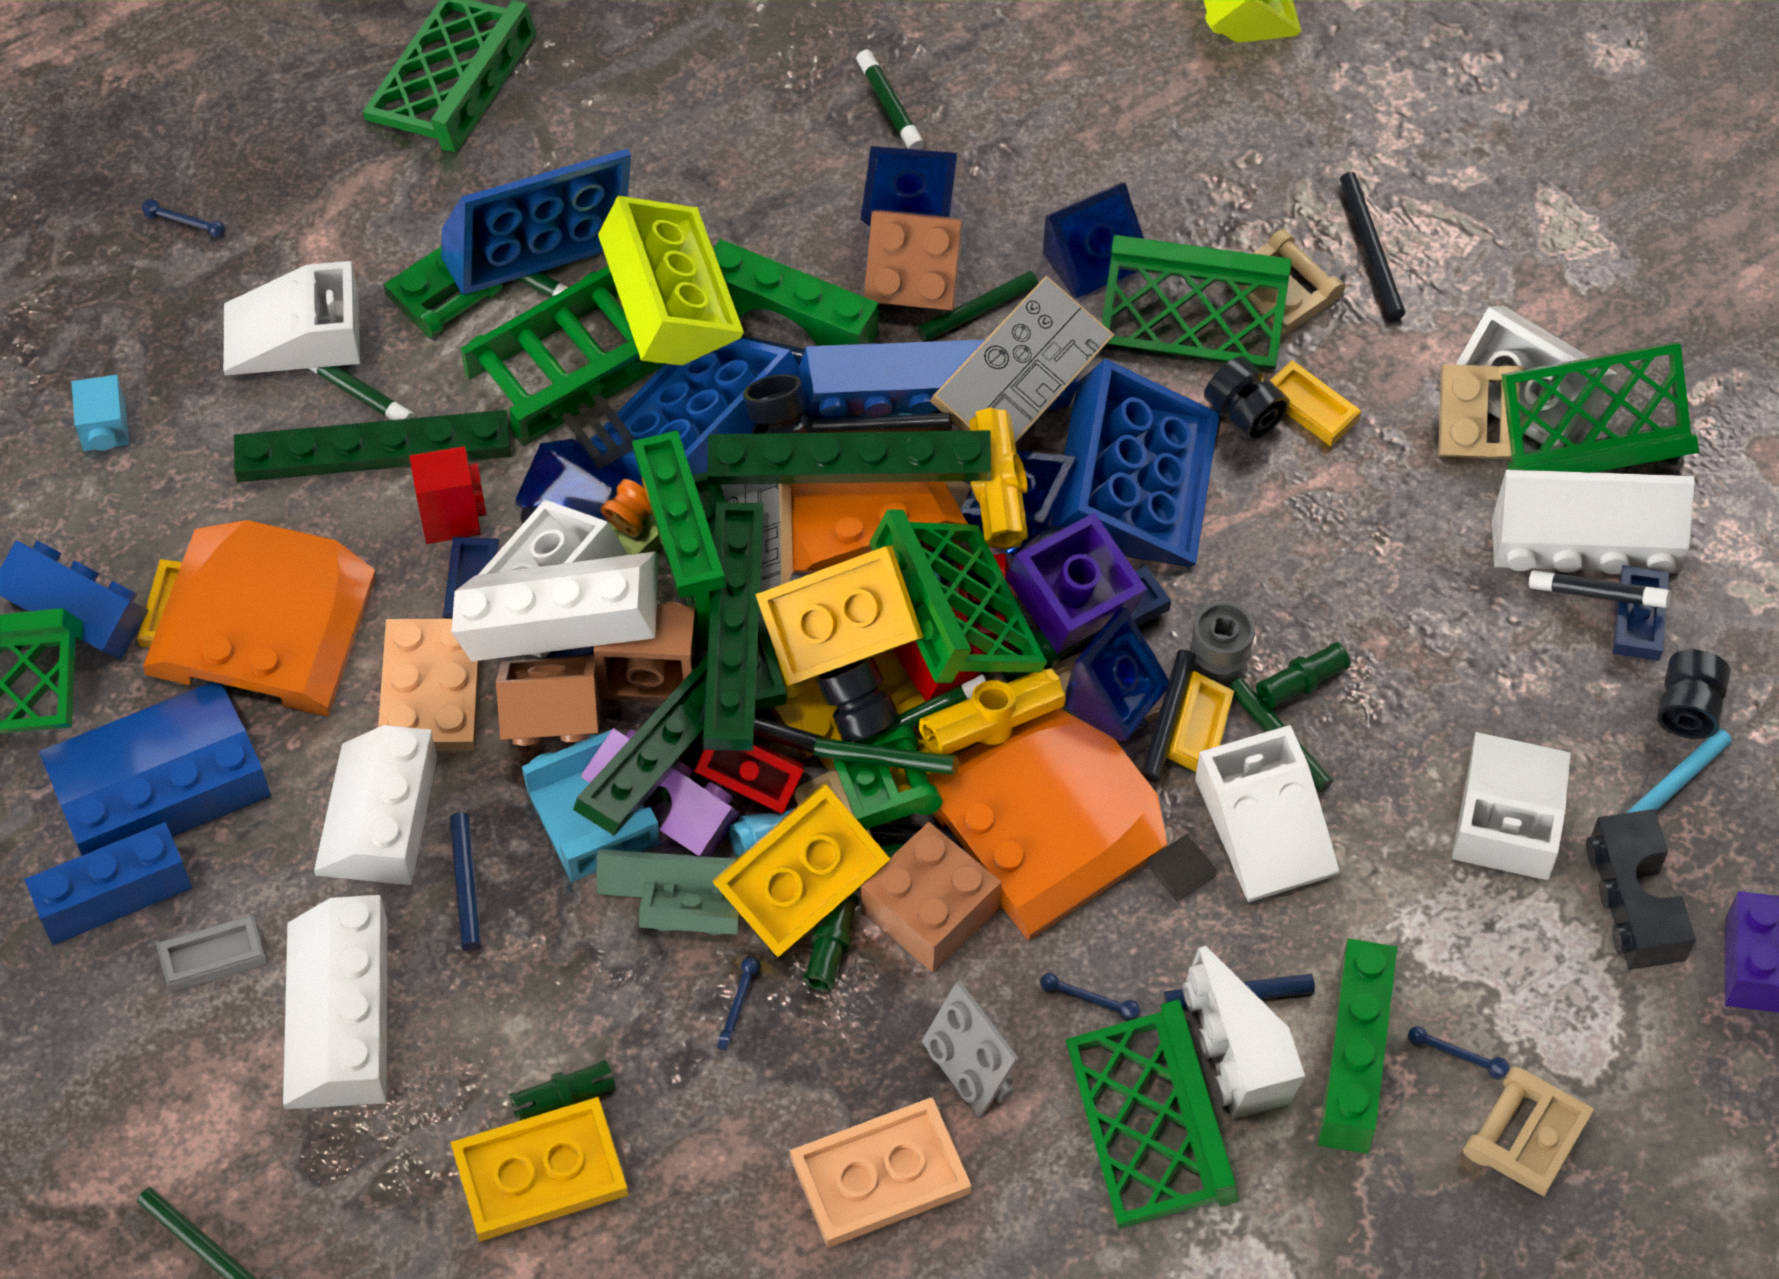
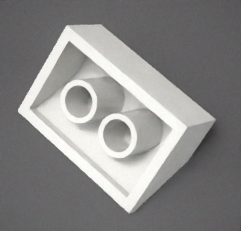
[1456,305,1617,447]
[478,500,628,659]
[314,725,437,885]

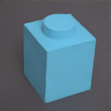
[71,375,129,451]

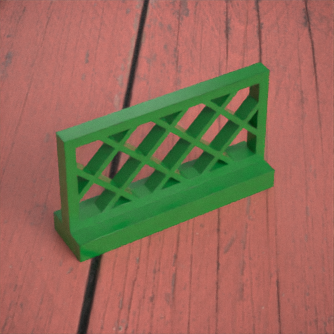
[362,0,537,153]
[1101,235,1292,369]
[1501,342,1699,473]
[632,430,726,650]
[869,509,1047,683]
[0,608,83,734]
[1065,999,1239,1229]

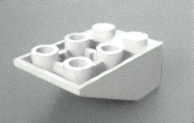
[224,261,360,375]
[1195,725,1340,902]
[1451,732,1571,880]
[1183,946,1305,1120]

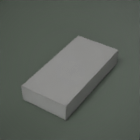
[156,915,267,993]

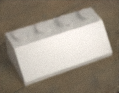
[1491,470,1695,574]
[451,552,659,662]
[283,895,388,1109]

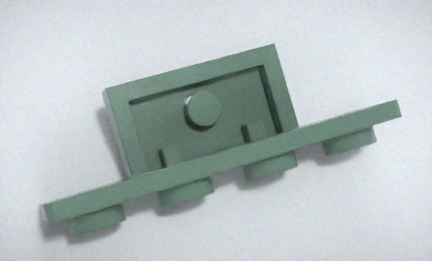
[596,849,741,935]

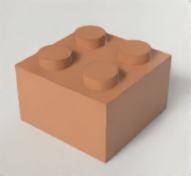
[864,210,964,310]
[594,602,699,702]
[496,655,600,745]
[861,822,1002,973]

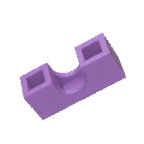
[580,728,740,857]

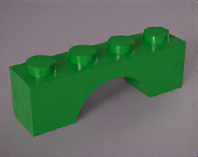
[713,239,879,346]
[1317,938,1398,1154]

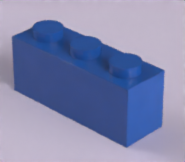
[0,540,149,660]
[24,822,192,946]

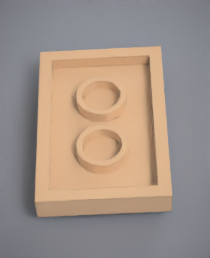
[378,619,480,751]
[790,1097,972,1248]

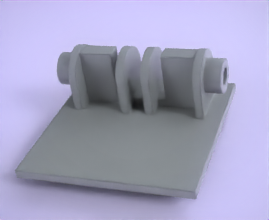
[922,981,1019,1118]

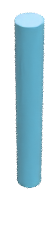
[1626,729,1732,813]

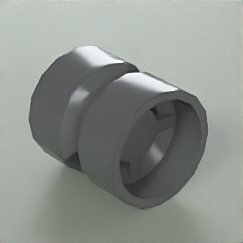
[1190,601,1255,687]

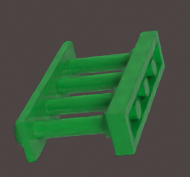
[460,265,665,446]

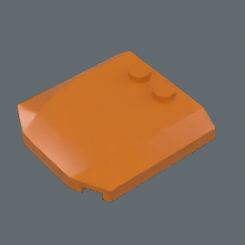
[791,482,968,572]
[143,520,376,717]
[927,703,1167,942]

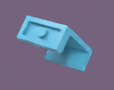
[522,730,661,883]

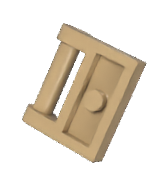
[1236,229,1345,336]
[1438,364,1525,460]
[1463,1067,1594,1197]

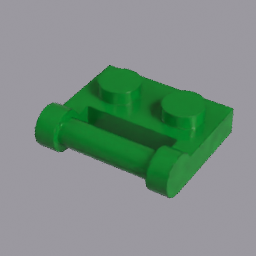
[383,246,503,339]
[832,726,942,830]

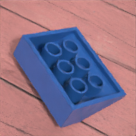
[441,149,631,295]
[585,338,799,487]
[1051,358,1219,567]
[39,682,271,856]

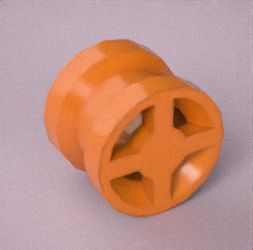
[600,479,653,537]

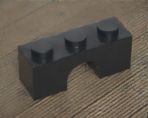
[1586,809,1696,970]

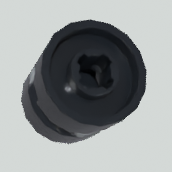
[1204,356,1290,442]
[743,374,813,434]
[1657,649,1731,739]
[816,656,899,742]

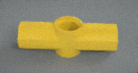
[969,407,1028,550]
[919,668,1065,755]

